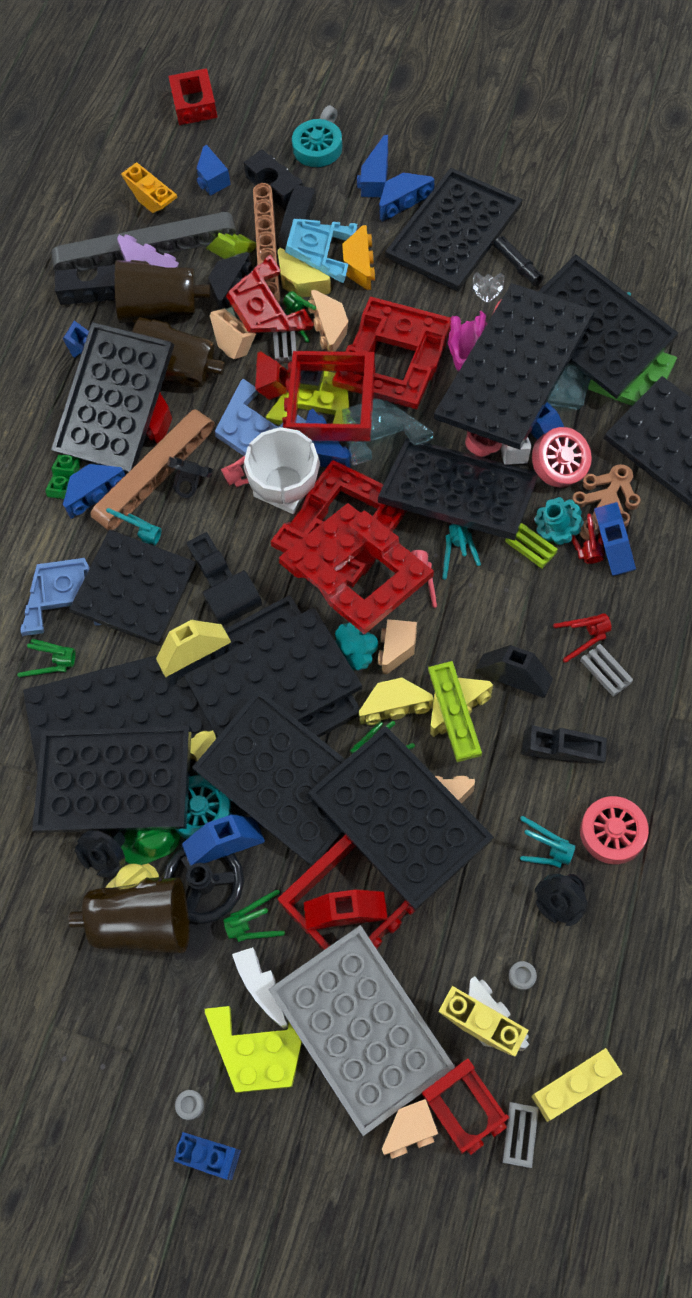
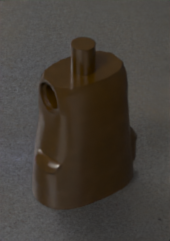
[115,260,211,324]
[132,317,225,387]
[69,877,190,953]

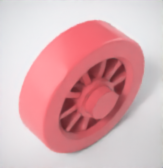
[532,427,592,488]
[580,796,649,864]

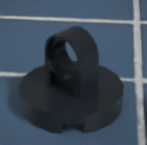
[167,456,214,498]
[75,830,126,878]
[534,874,588,926]

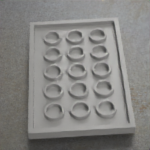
[268,925,455,1136]

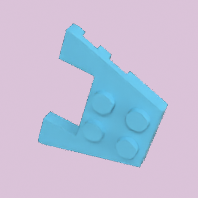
[285,219,357,283]

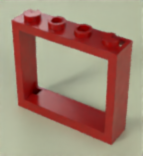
[282,351,375,442]
[278,835,415,951]

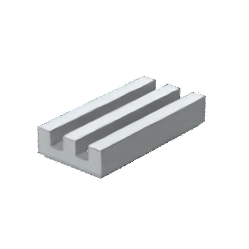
[273,331,296,363]
[580,644,633,697]
[502,1102,539,1168]

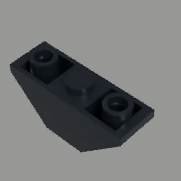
[208,252,253,310]
[475,645,553,698]

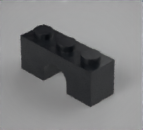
[243,149,303,211]
[55,265,115,305]

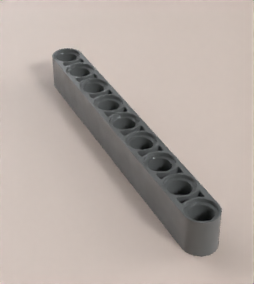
[51,212,236,272]

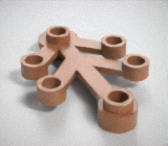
[572,464,640,541]

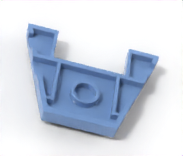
[215,379,306,456]
[20,558,102,636]

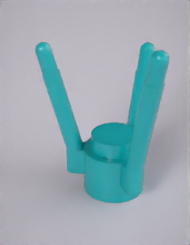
[106,508,162,545]
[442,523,481,580]
[520,816,575,868]

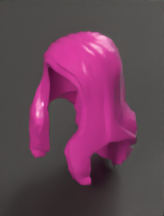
[448,311,487,372]

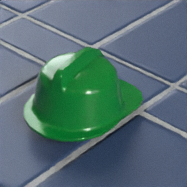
[121,829,180,865]

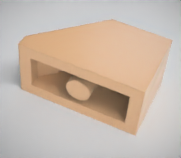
[210,309,256,359]

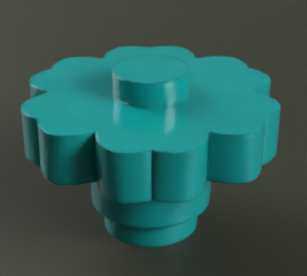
[534,497,584,545]
[335,622,378,671]

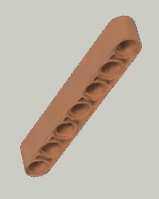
[253,183,281,305]
[91,409,215,531]

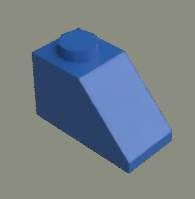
[197,145,231,196]

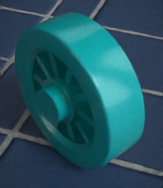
[292,119,343,167]
[174,775,232,839]

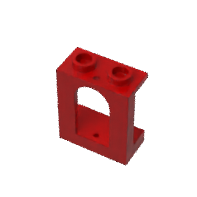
[168,68,218,125]
[422,1058,509,1155]

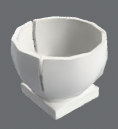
[244,427,320,514]

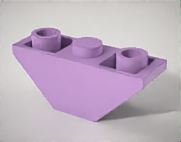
[117,234,179,268]

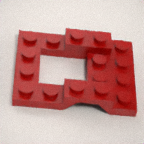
[332,296,451,409]
[271,460,407,588]
[279,503,434,635]

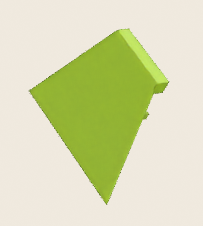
[206,233,256,259]

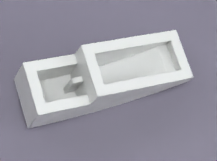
[232,947,288,1029]

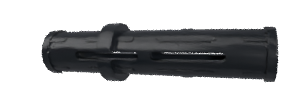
[494,236,544,286]

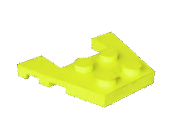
[266,371,351,425]
[205,1006,302,1093]

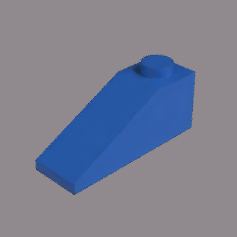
[357,135,388,197]

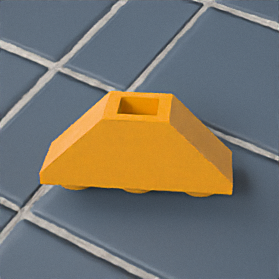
[121,162,177,213]
[342,225,375,290]

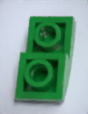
[46,455,81,499]

